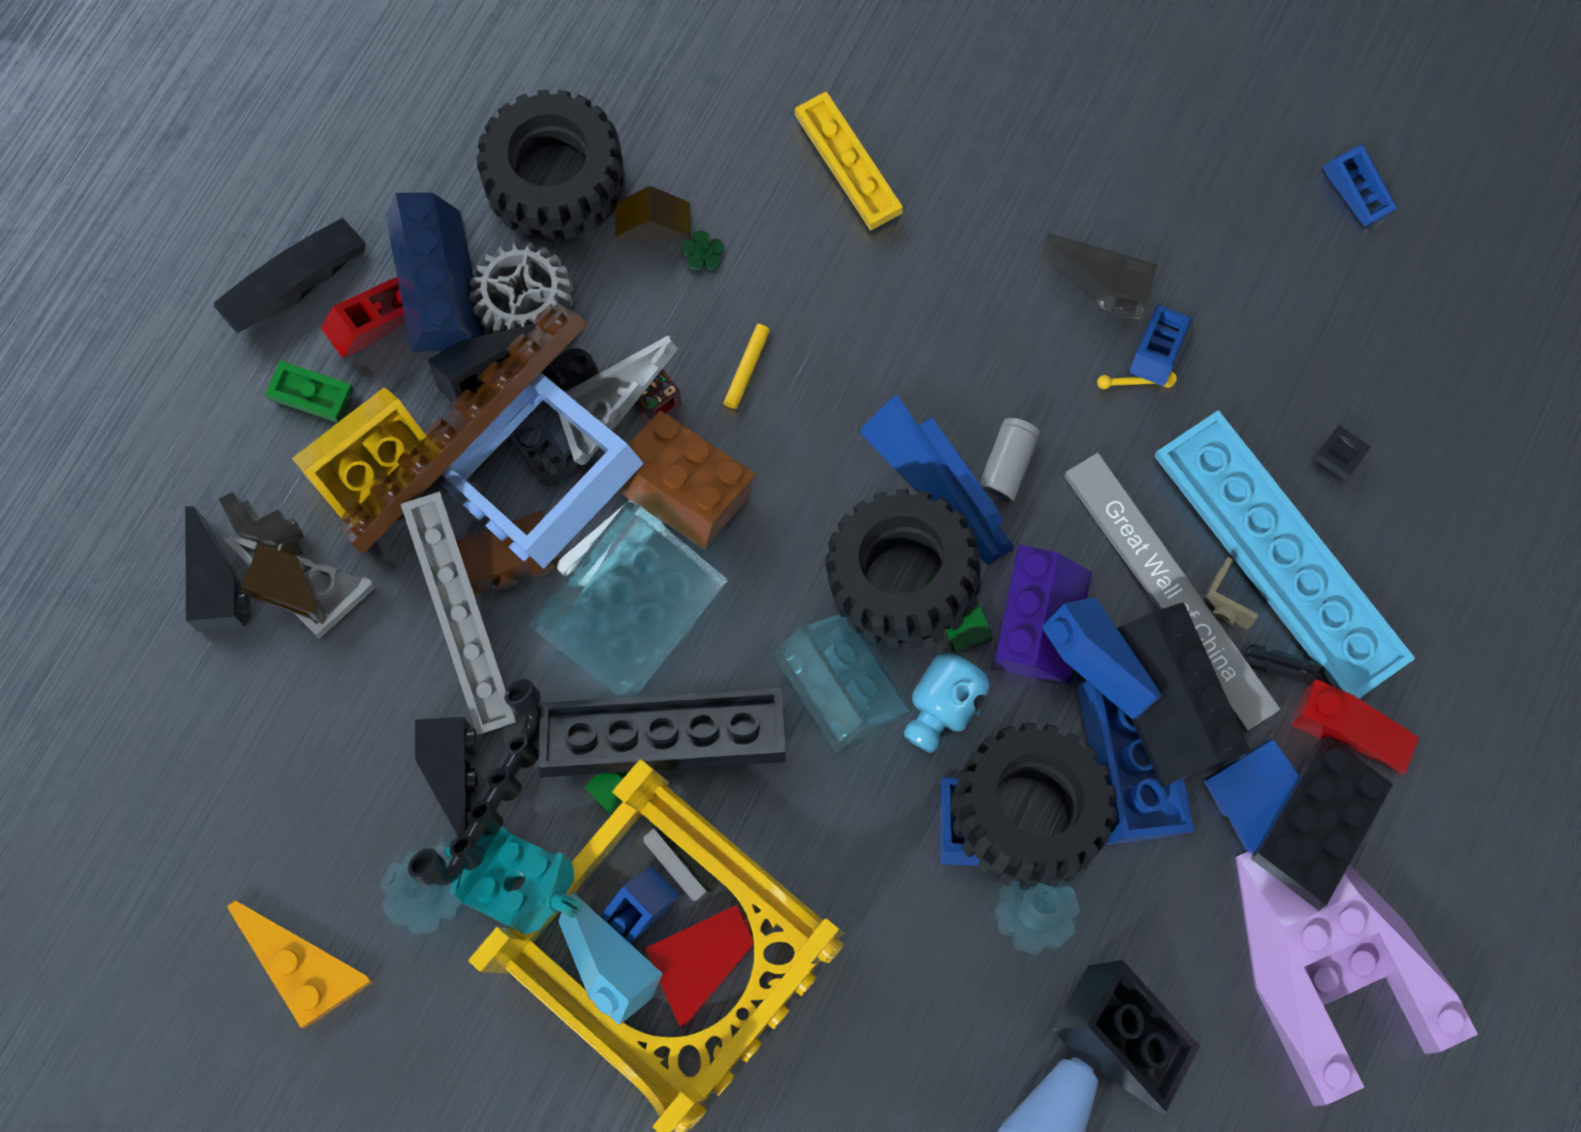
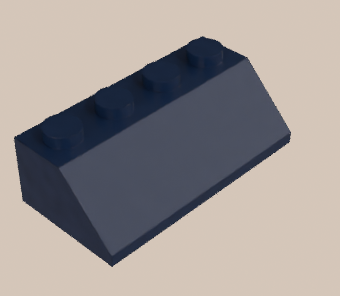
[386,192,485,352]

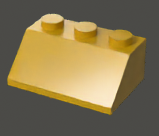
[292,387,427,521]

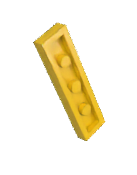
[795,91,903,231]

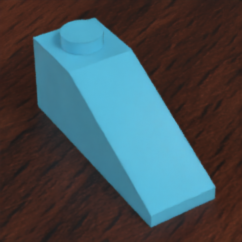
[558,892,663,1025]

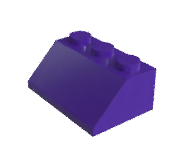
[991,544,1092,686]

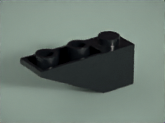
[415,717,478,837]

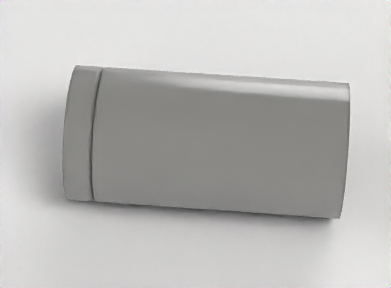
[979,418,1040,505]

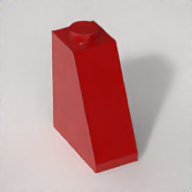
[645,905,754,1029]

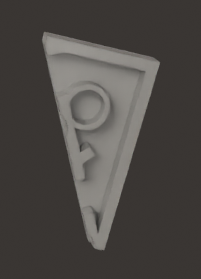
[559,335,679,465]
[225,535,376,639]

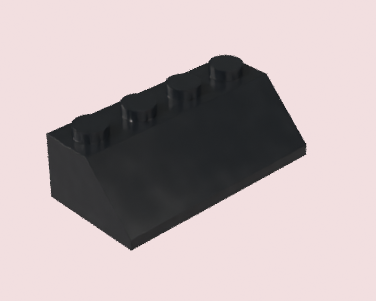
[1117,602,1251,788]

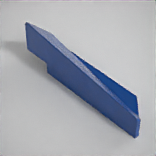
[861,394,1014,564]

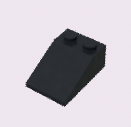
[1052,960,1200,1113]

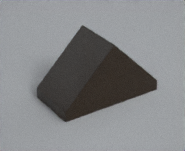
[615,186,690,241]

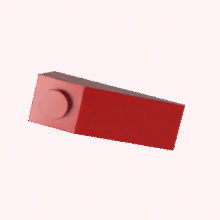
[321,277,406,359]
[1290,679,1419,775]

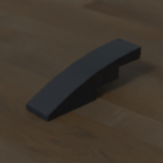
[214,218,366,333]

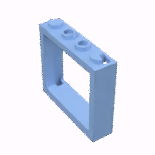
[440,373,644,569]

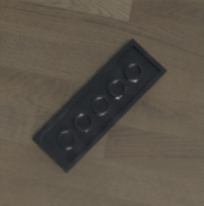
[538,688,786,778]

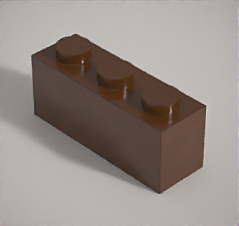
[456,510,560,599]

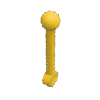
[1097,371,1177,390]

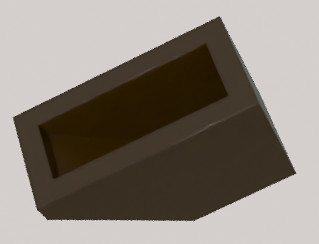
[240,543,326,624]

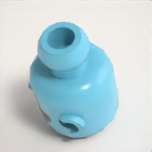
[904,652,990,753]

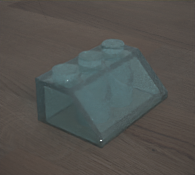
[772,615,912,754]

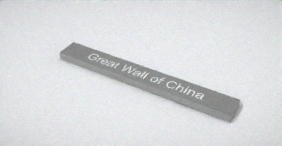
[1064,452,1281,733]

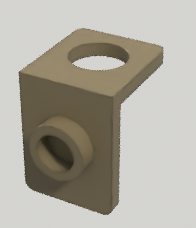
[1203,557,1258,629]

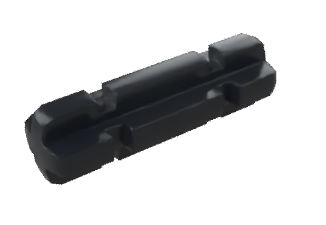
[1244,644,1324,684]

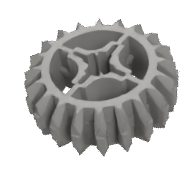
[470,241,573,333]

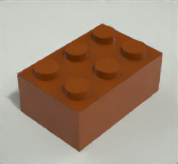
[617,411,756,550]

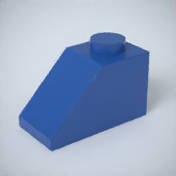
[600,866,680,947]

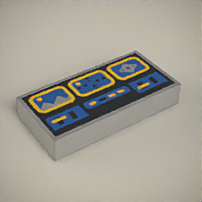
[643,828,713,902]

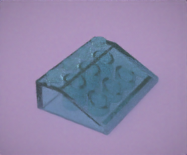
[528,501,728,698]

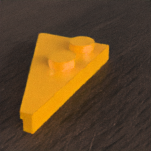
[227,900,373,1029]

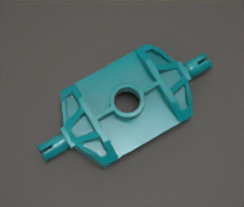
[444,826,582,934]

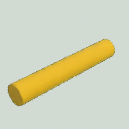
[723,324,770,409]

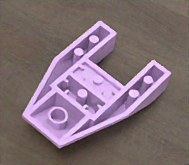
[1235,852,1478,1106]

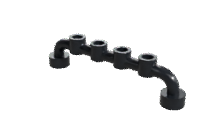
[408,679,541,886]

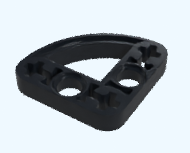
[509,348,599,487]

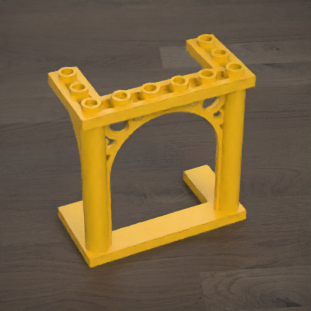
[468,759,845,1132]

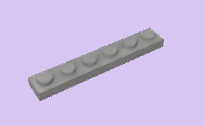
[401,492,516,735]

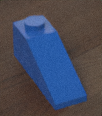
[1042,597,1162,719]

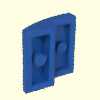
[1203,739,1299,855]

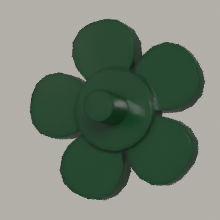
[681,230,724,271]

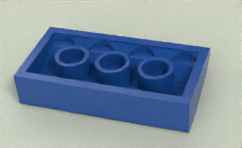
[1077,681,1195,845]

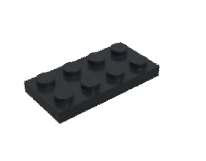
[1251,735,1393,911]

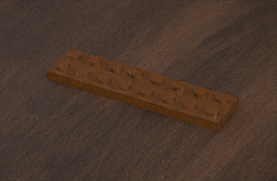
[339,304,588,554]

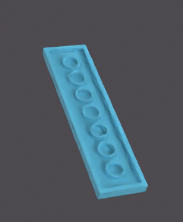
[1154,410,1415,699]

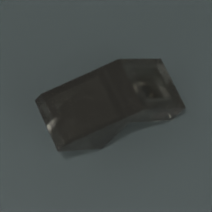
[219,492,305,556]

